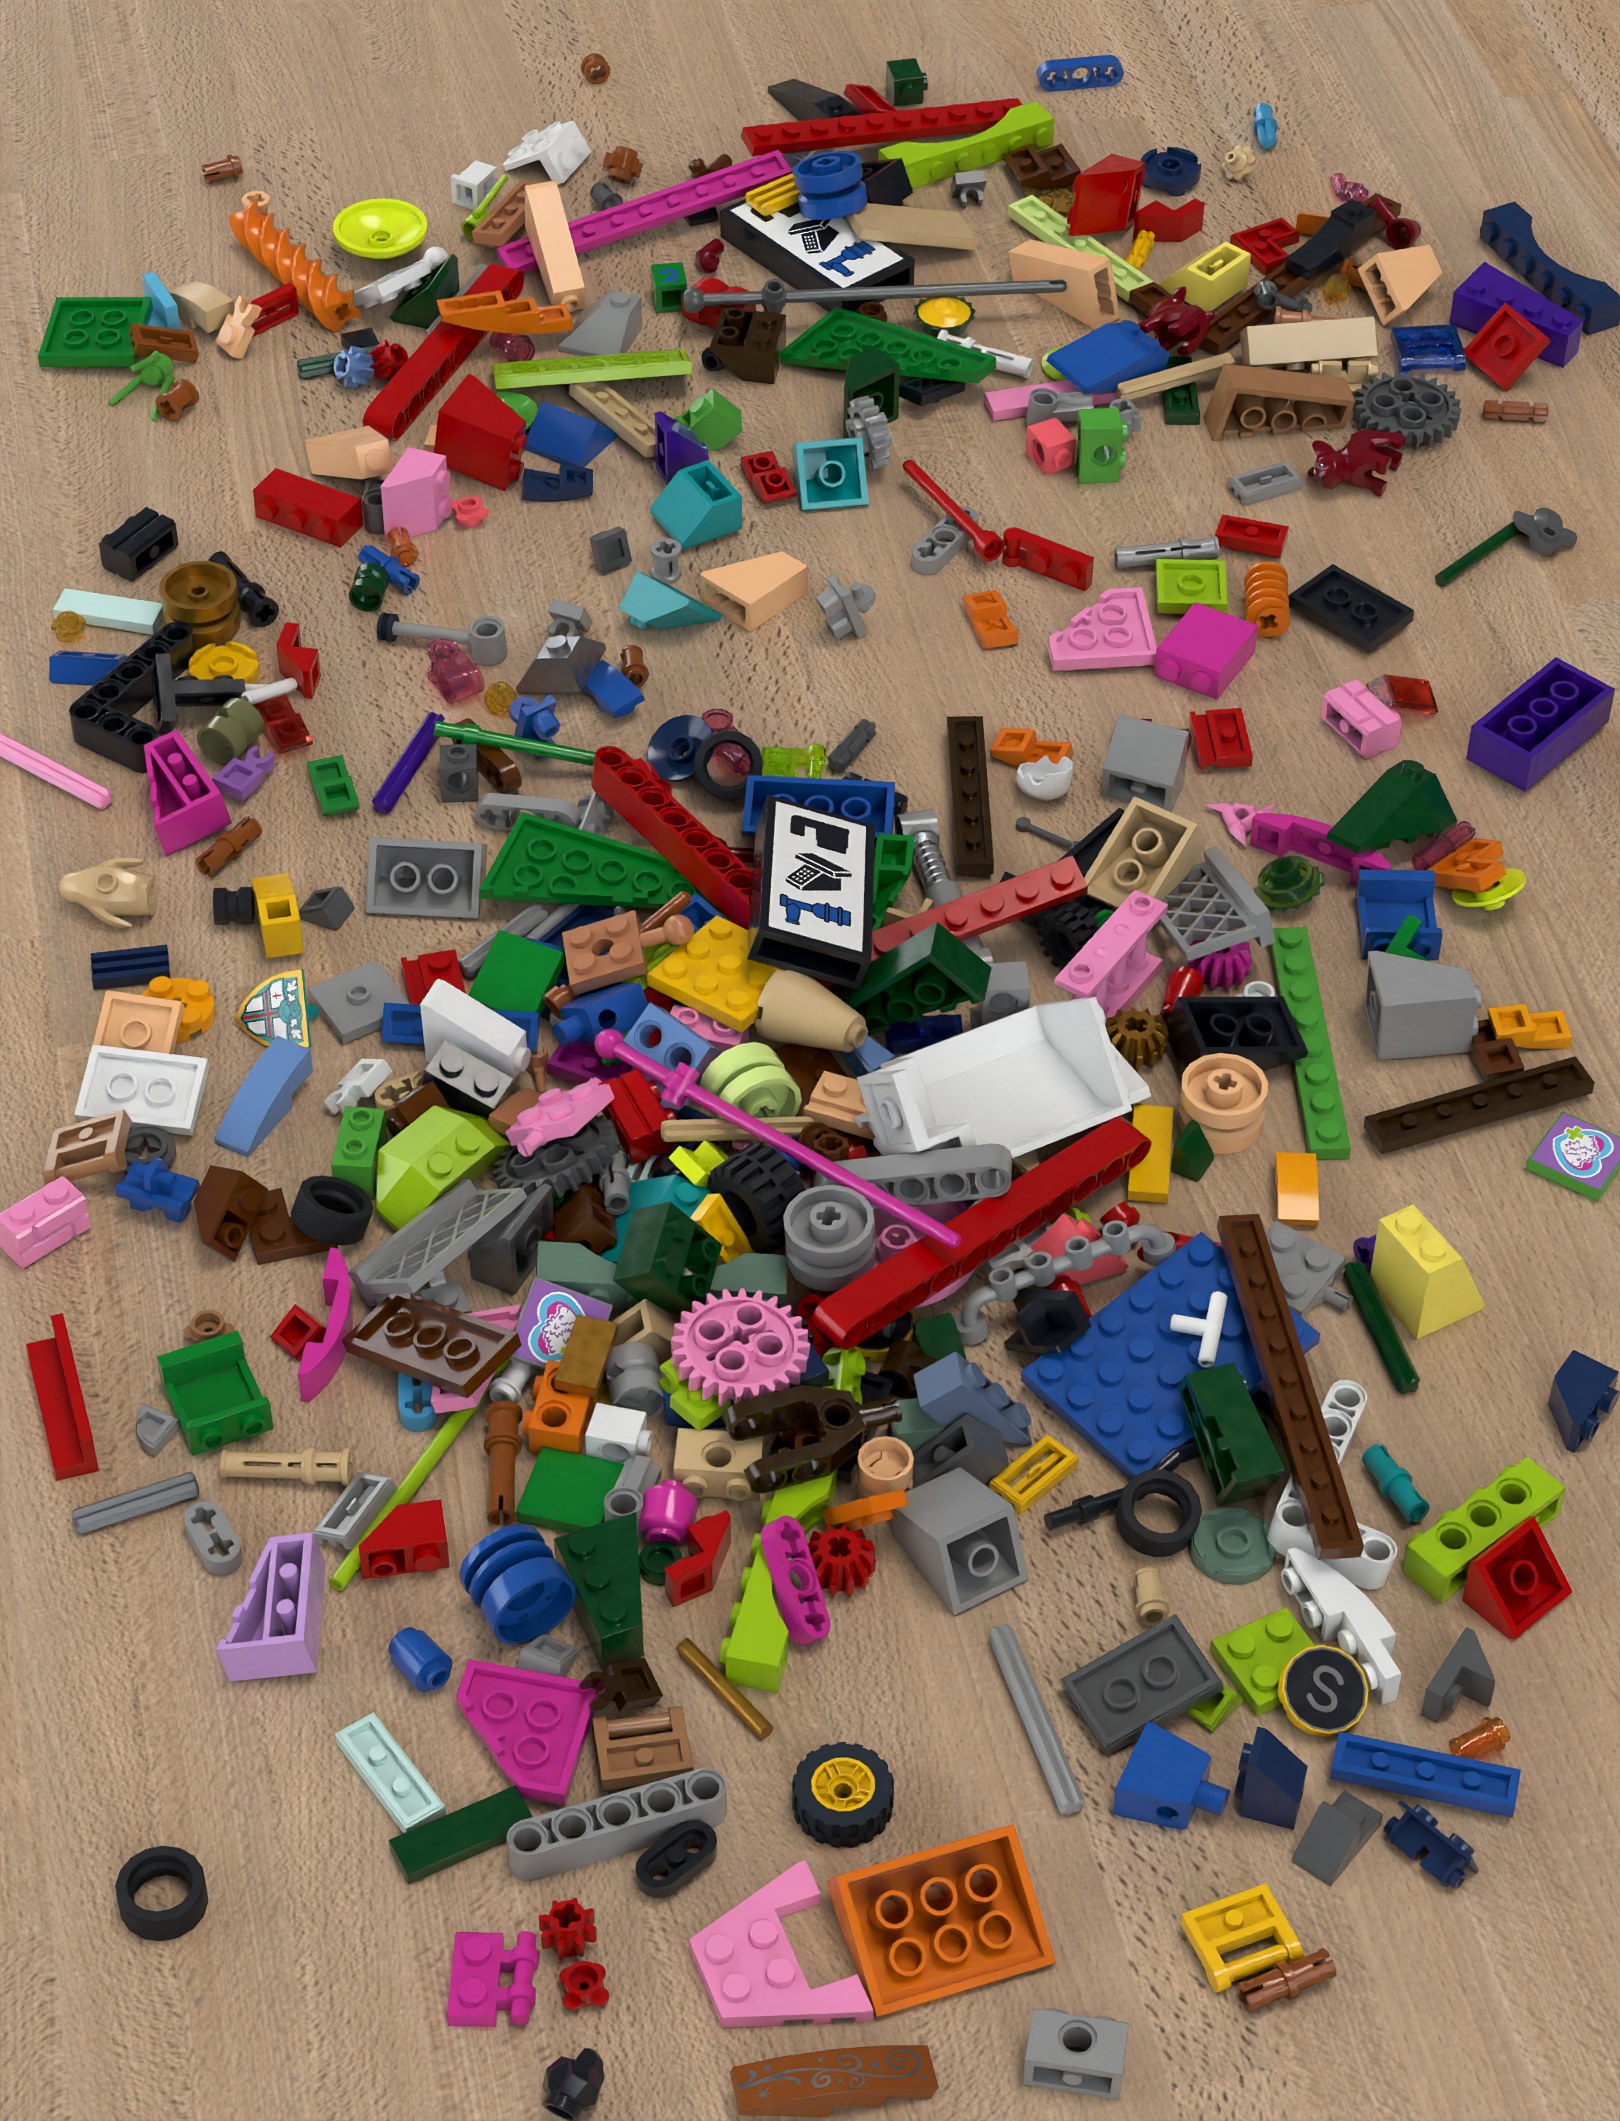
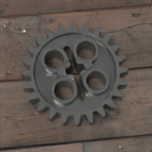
[1352,371,1461,450]
[492,1115,620,1198]

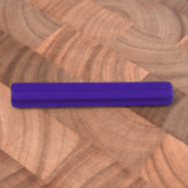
[372,712,445,814]

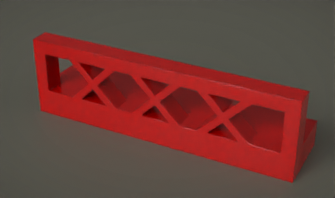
[26,1313,99,1481]

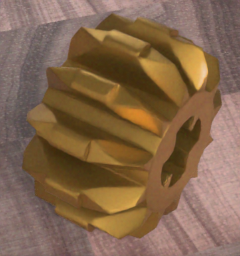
[1105,1006,1169,1071]

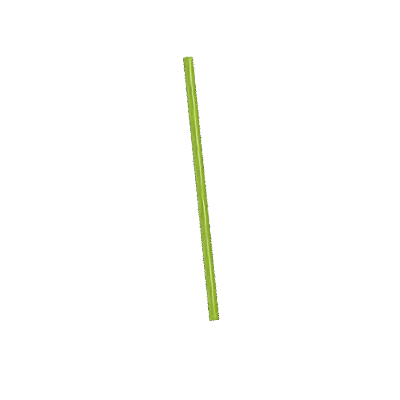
[329,1358,510,1591]

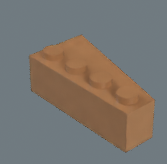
[1203,364,1356,441]

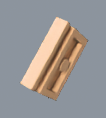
[803,1071,876,1140]

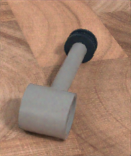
[377,612,507,666]

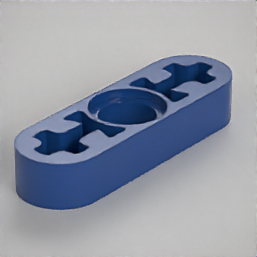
[1036,55,1124,92]

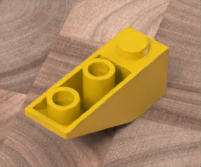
[251,873,304,959]

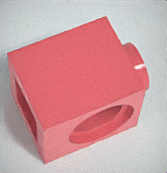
[1026,417,1076,475]

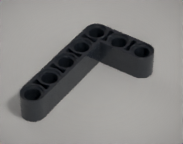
[69,621,196,773]

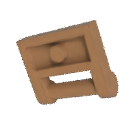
[44,1109,132,1185]
[592,1706,694,1791]

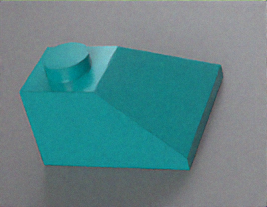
[791,437,869,511]
[618,571,723,630]

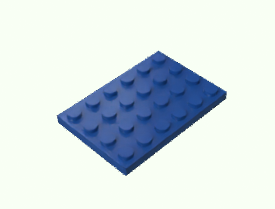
[1021,1232,1320,1480]

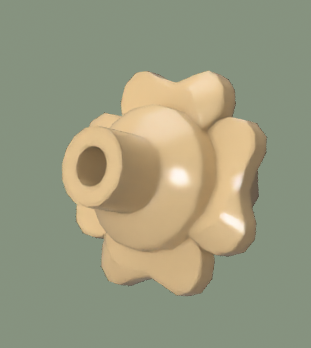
[1221,145,1256,181]

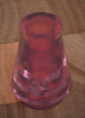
[489,332,535,362]

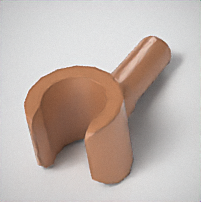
[526,1045,549,1094]

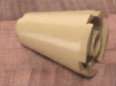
[755,969,868,1053]

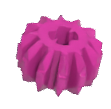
[1188,928,1252,991]

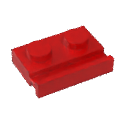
[1189,708,1253,770]
[401,949,466,1005]

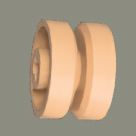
[1177,1053,1268,1154]

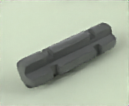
[827,719,876,773]

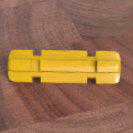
[1125,230,1155,271]

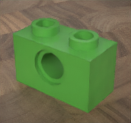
[1075,408,1128,484]
[331,1106,388,1200]

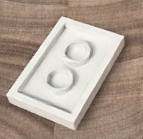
[74,1044,210,1136]

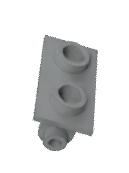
[576,791,614,837]

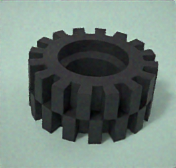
[1037,902,1101,971]

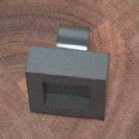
[950,170,987,208]
[589,526,632,573]

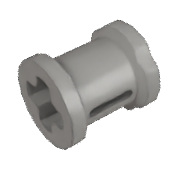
[650,538,682,584]

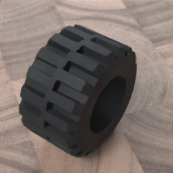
[708,1143,806,1254]

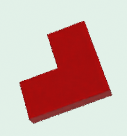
[1230,218,1300,276]

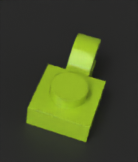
[659,1358,731,1431]

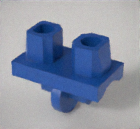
[509,694,561,760]
[115,1157,200,1223]

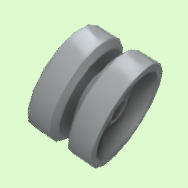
[783,1184,876,1291]

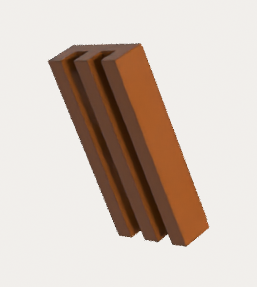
[128,323,199,363]

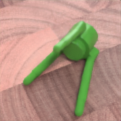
[109,351,175,421]

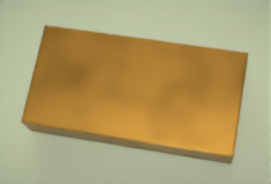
[554,1315,618,1398]

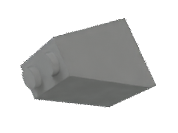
[1364,951,1482,1061]
[890,1467,1029,1615]

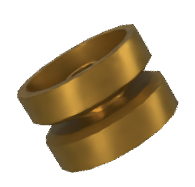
[159,561,241,647]

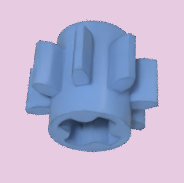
[334,346,375,389]

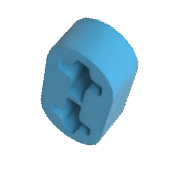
[398,1372,438,1432]

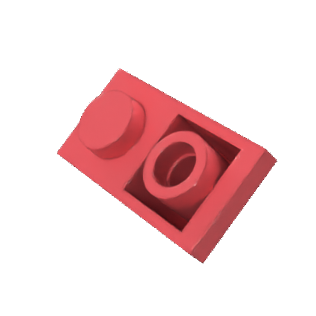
[1031,1213,1129,1285]

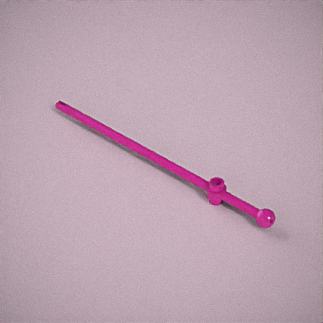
[594,1029,961,1248]

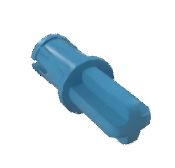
[1253,103,1278,150]

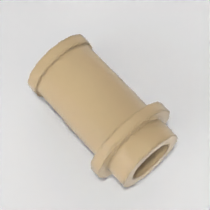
[1132,1567,1171,1626]

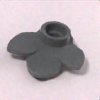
[1513,508,1577,556]

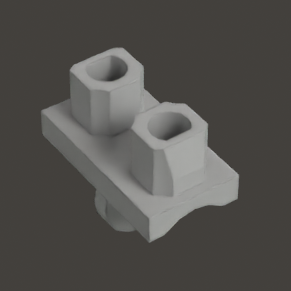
[815,573,876,640]

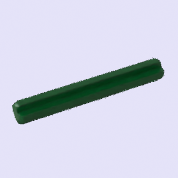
[1343,1260,1420,1394]

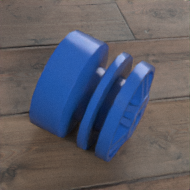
[459,1524,577,1645]

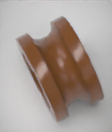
[581,53,610,85]

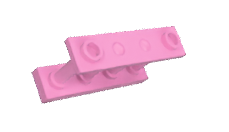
[1054,890,1168,1023]

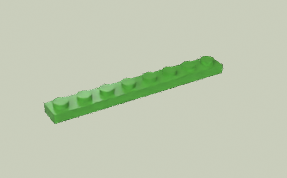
[1269,927,1351,1160]

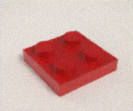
[1462,302,1551,391]

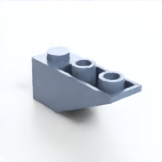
[914,1351,1032,1446]

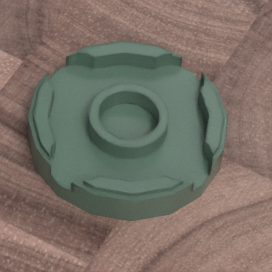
[1190,1507,1277,1585]

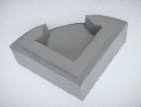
[136,1403,180,1458]

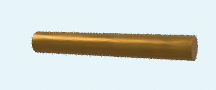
[676,1638,773,1739]

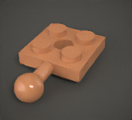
[562,910,694,995]

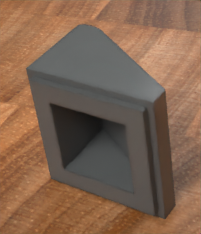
[299,886,355,930]

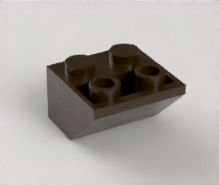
[710,307,786,384]

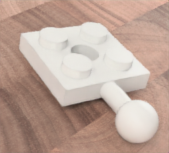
[353,246,448,309]

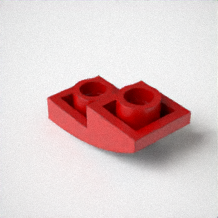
[740,450,796,504]

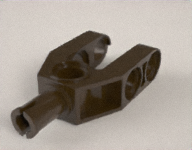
[723,1385,902,1494]

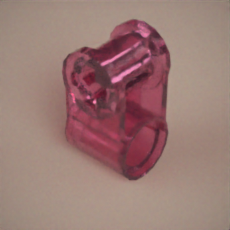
[427,638,484,704]

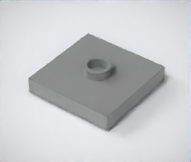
[307,960,410,1044]

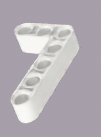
[1267,1380,1397,1590]

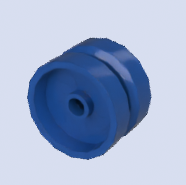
[793,151,868,220]

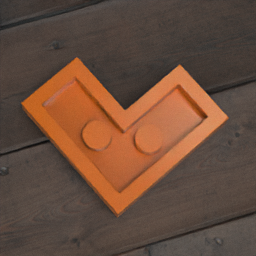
[1427,838,1506,893]

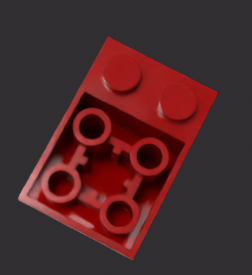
[1067,154,1146,236]

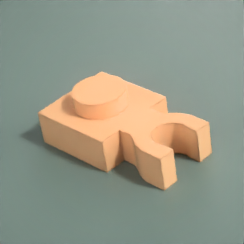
[215,295,262,359]

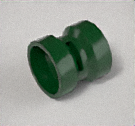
[349,563,389,612]

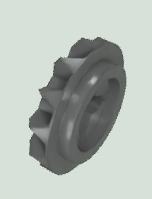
[123,1127,177,1176]

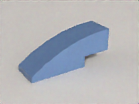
[214,1036,313,1157]

